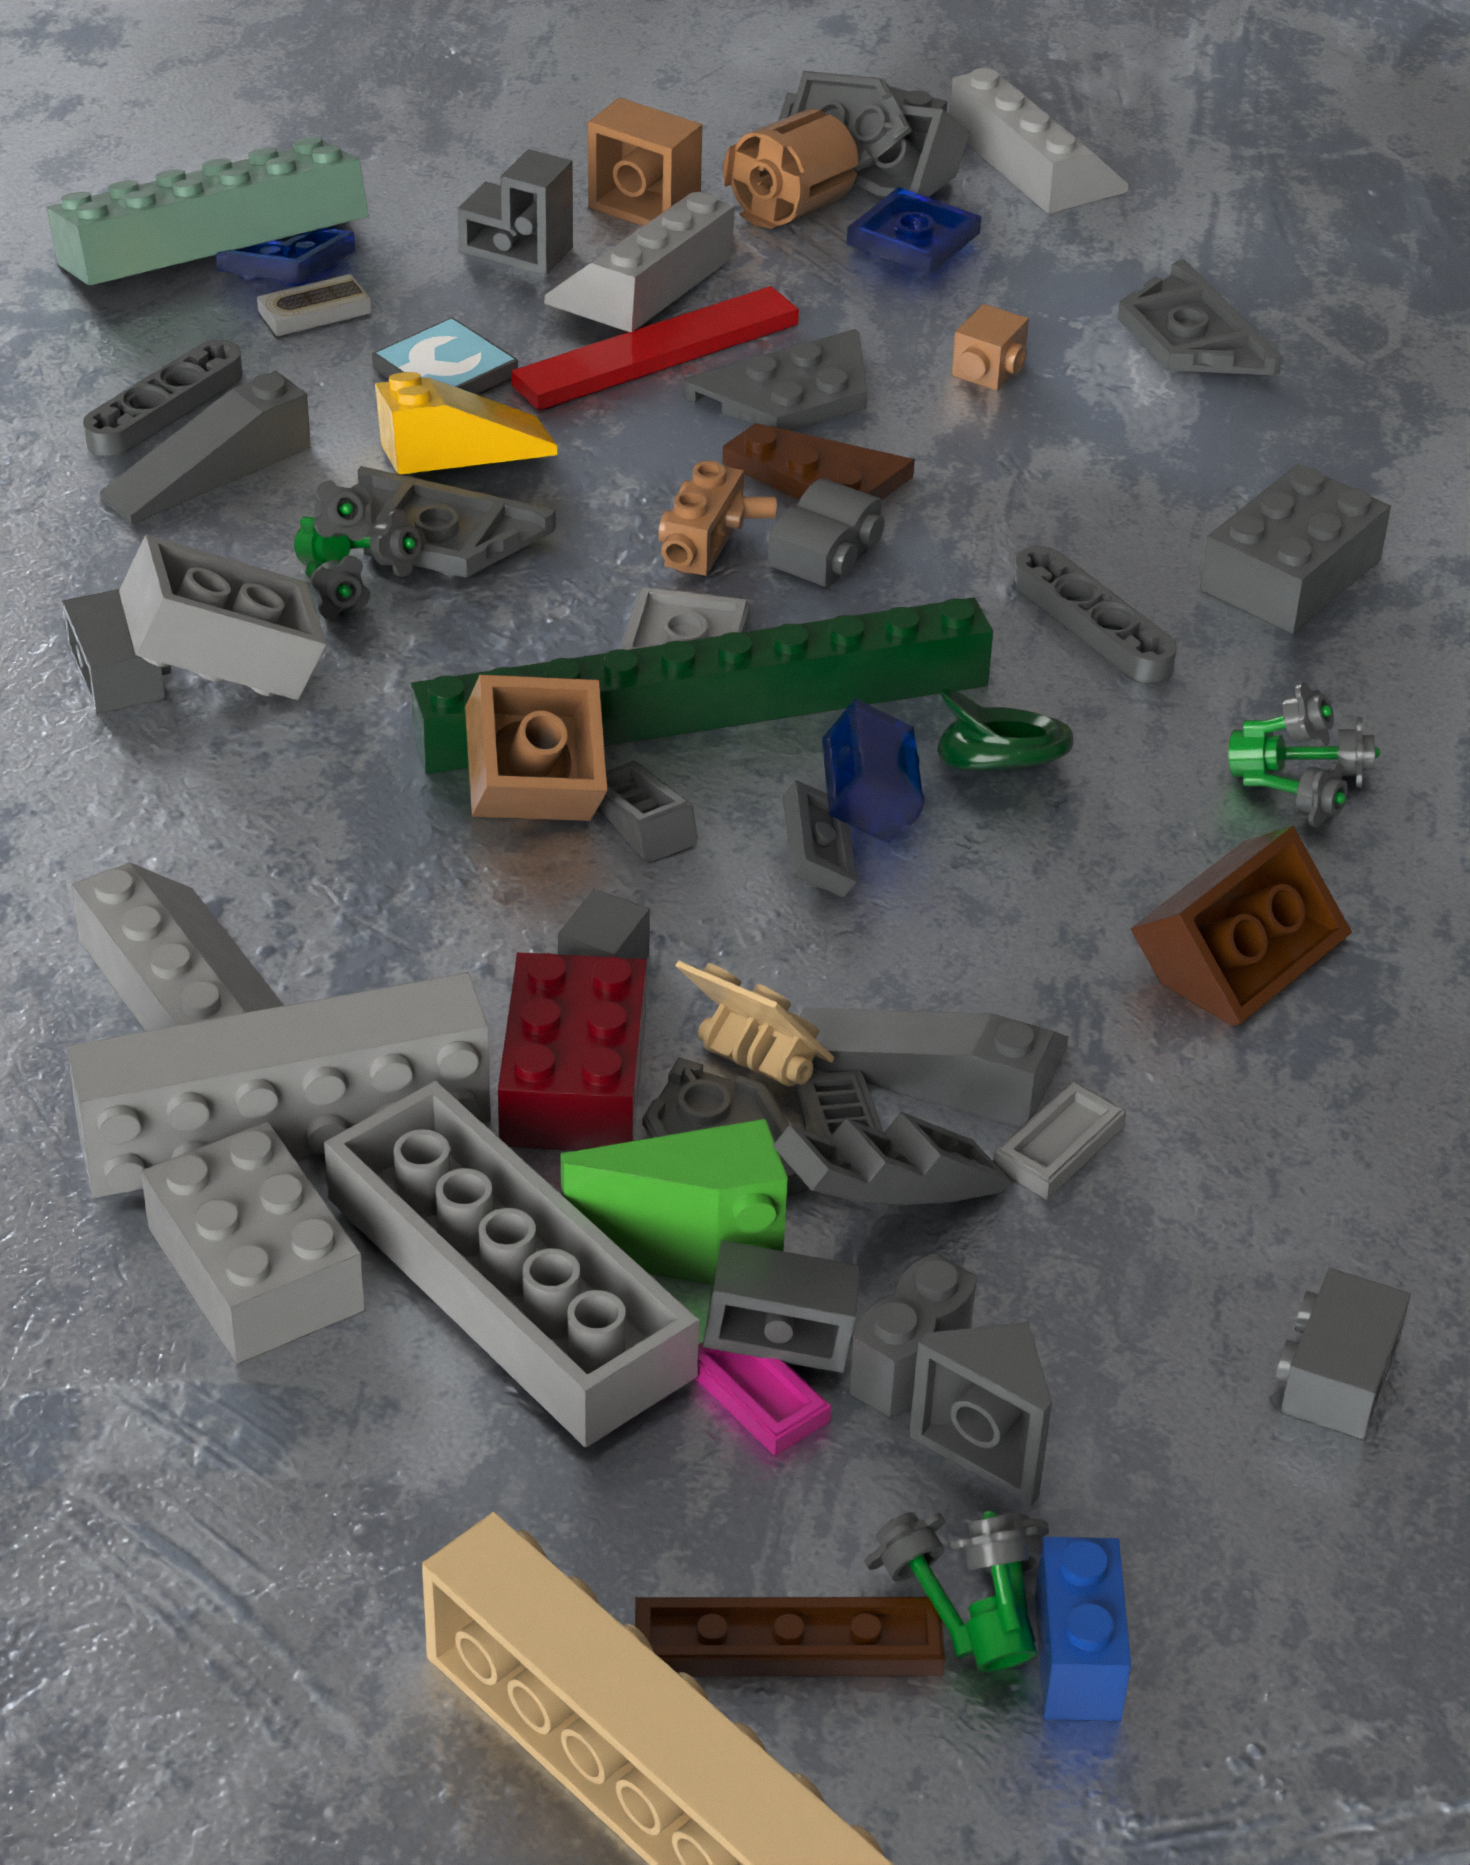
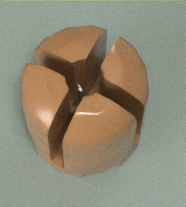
[723,109,859,229]

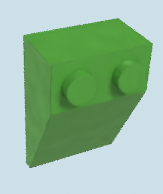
[561,1119,788,1285]

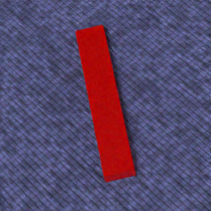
[511,286,799,411]

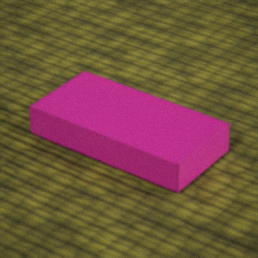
[695,1342,831,1456]

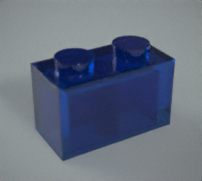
[822,698,925,844]

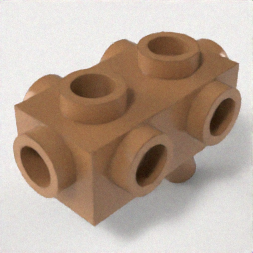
[658,461,776,576]

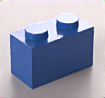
[1035,1537,1131,1721]

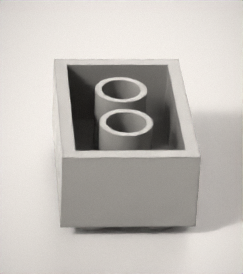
[119,534,327,700]
[141,1121,365,1364]

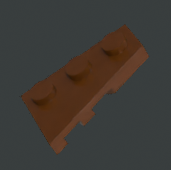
[722,423,915,500]

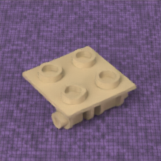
[675,960,835,1087]

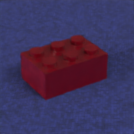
[498,952,647,1151]

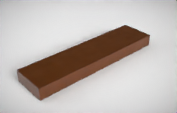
[635,1597,945,1677]

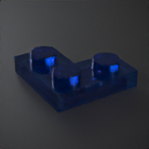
[215,228,356,287]

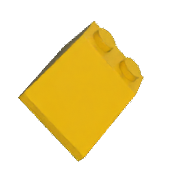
[375,372,558,475]

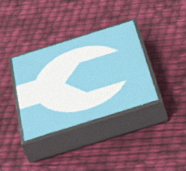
[372,317,518,394]

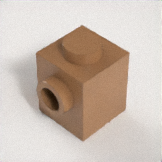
[952,304,1029,391]

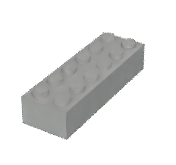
[66,972,491,1199]
[324,1080,699,1448]

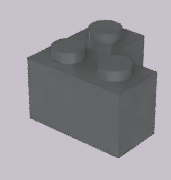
[457,149,573,275]

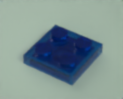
[846,187,982,275]

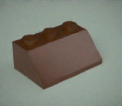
[1130,825,1352,1026]

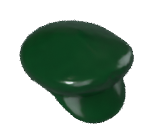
[937,688,1074,771]

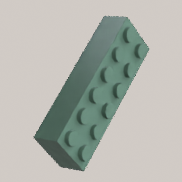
[46,137,369,286]

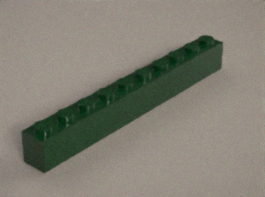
[411,597,993,774]

